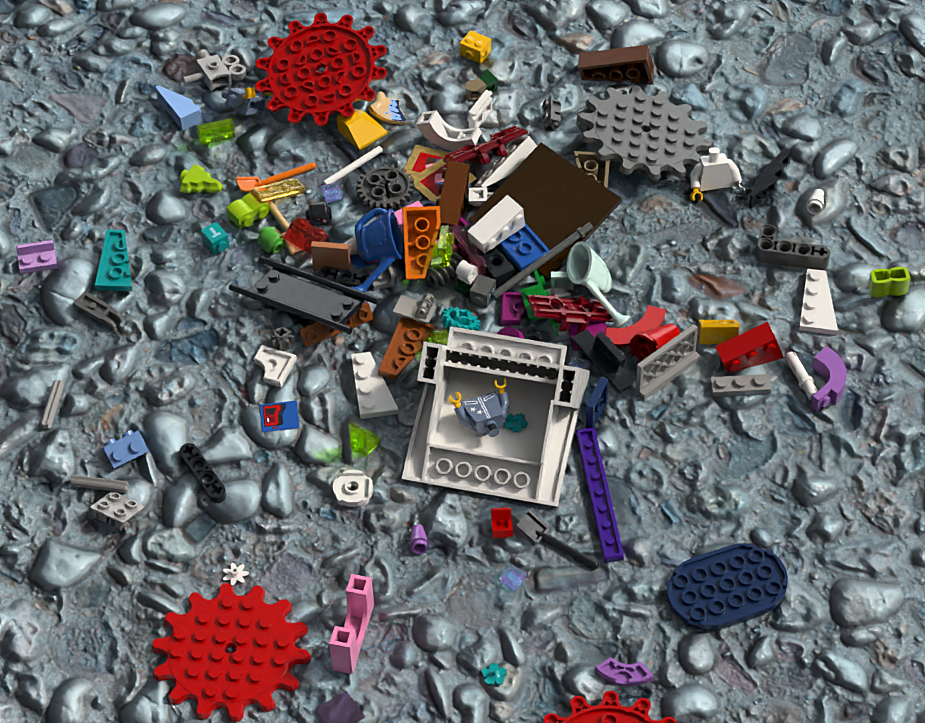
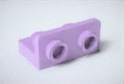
[16,240,57,274]

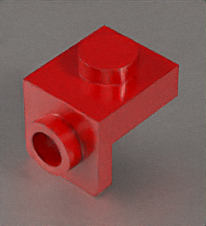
[491,507,513,539]

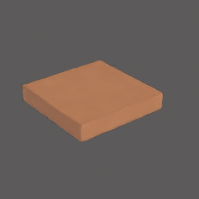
[311,241,351,271]

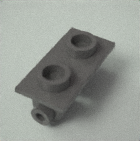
[542,93,561,130]

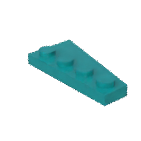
[95,229,133,292]

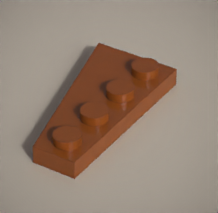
[378,317,438,380]

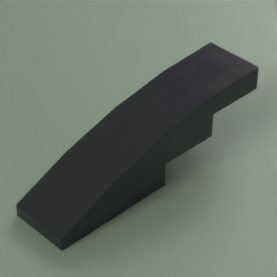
[749,148,791,209]

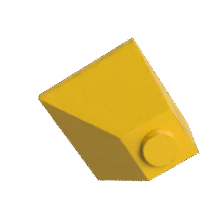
[337,109,387,150]

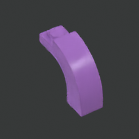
[811,346,847,412]

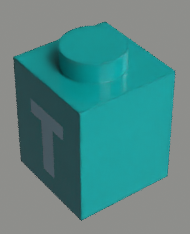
[201,222,230,255]

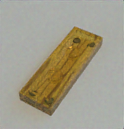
[251,178,306,204]

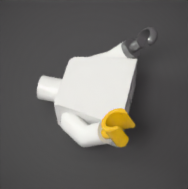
[690,147,747,201]

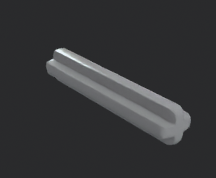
[40,380,64,429]
[70,475,129,493]

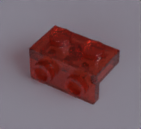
[284,217,329,255]

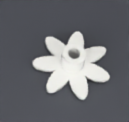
[223,563,249,586]

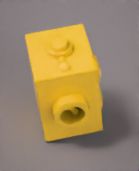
[460,30,491,64]

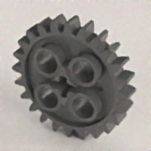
[356,164,415,211]

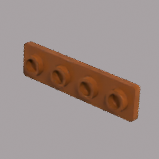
[300,302,373,347]

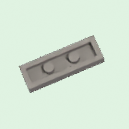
[710,374,771,397]

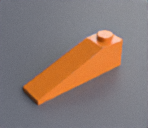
[401,206,441,280]

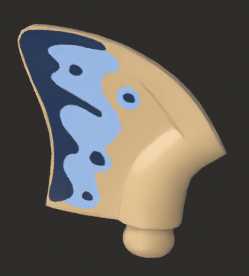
[368,92,407,125]

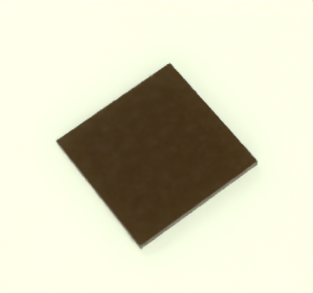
[469,142,622,281]

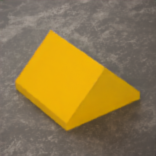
[698,320,739,344]

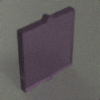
[315,690,365,723]

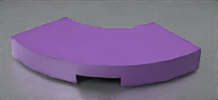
[594,657,653,687]

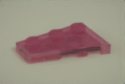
[450,224,487,276]

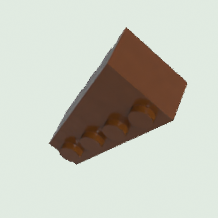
[578,45,655,84]
[436,161,470,235]

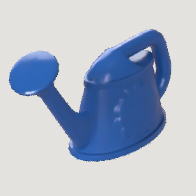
[351,208,404,302]

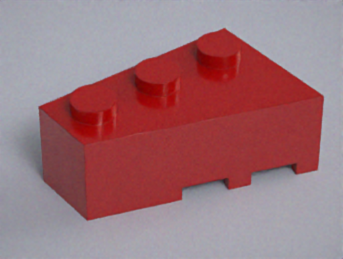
[715,321,784,373]

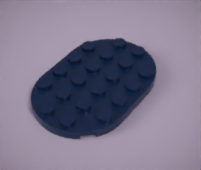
[667,543,788,630]

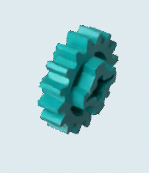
[439,307,481,331]

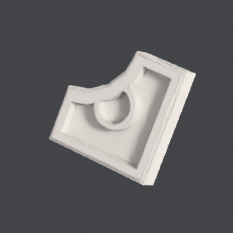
[254,345,297,387]

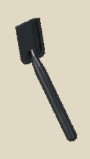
[516,510,599,569]

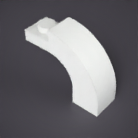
[416,110,482,151]

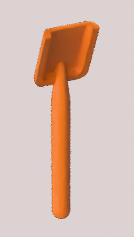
[235,162,316,192]

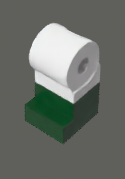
[454,260,478,298]

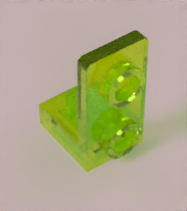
[349,422,381,457]

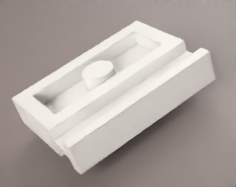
[467,90,492,128]

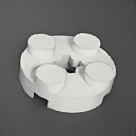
[333,470,373,507]

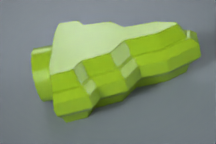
[180,164,223,194]

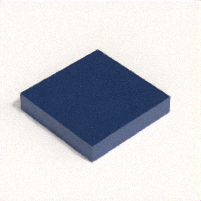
[585,377,608,429]

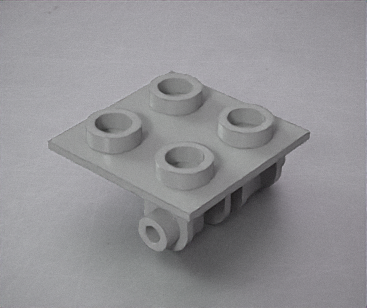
[392,293,436,324]
[89,492,145,531]

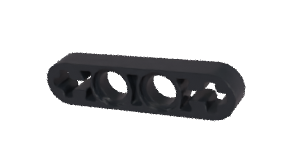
[180,443,226,503]

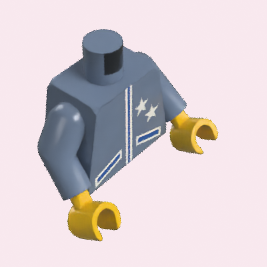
[221,87,273,115]
[448,378,510,437]

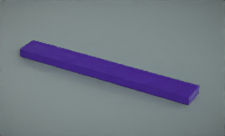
[575,428,624,563]

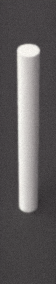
[323,146,383,187]

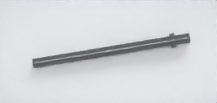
[492,222,593,298]

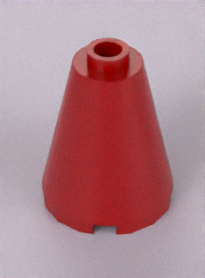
[630,323,680,368]

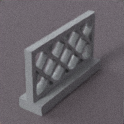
[631,324,700,400]

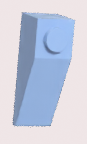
[155,85,202,130]

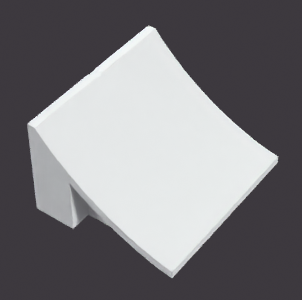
[402,326,590,506]

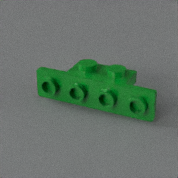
[520,270,560,337]

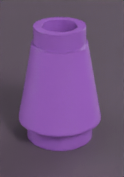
[409,524,429,554]

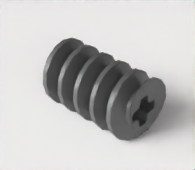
[426,252,463,290]

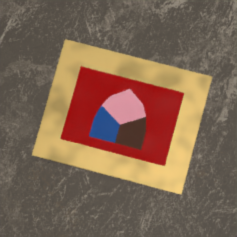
[403,145,464,177]
[412,157,477,203]

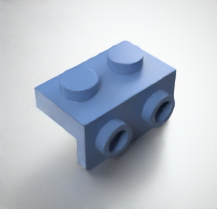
[101,430,149,469]

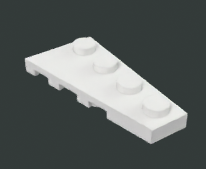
[799,269,838,335]
[351,352,399,419]

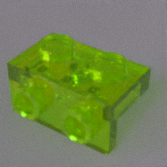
[197,118,235,145]
[431,225,454,268]

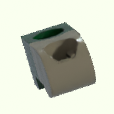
[466,69,498,101]

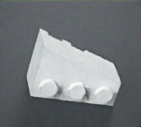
[468,195,525,253]

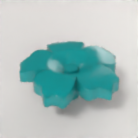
[504,413,528,432]
[481,662,507,686]

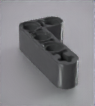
[756,224,830,270]

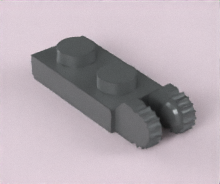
[73,291,124,330]

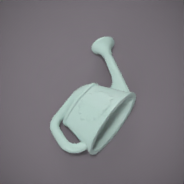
[567,241,630,328]

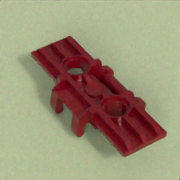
[443,126,528,165]
[527,294,613,332]

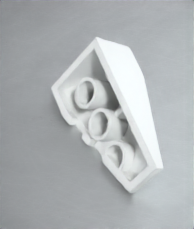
[474,136,537,188]

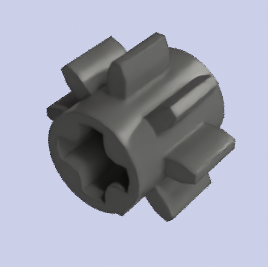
[270,327,294,351]

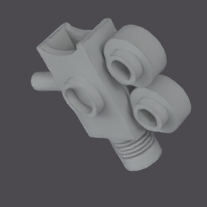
[183,49,246,91]

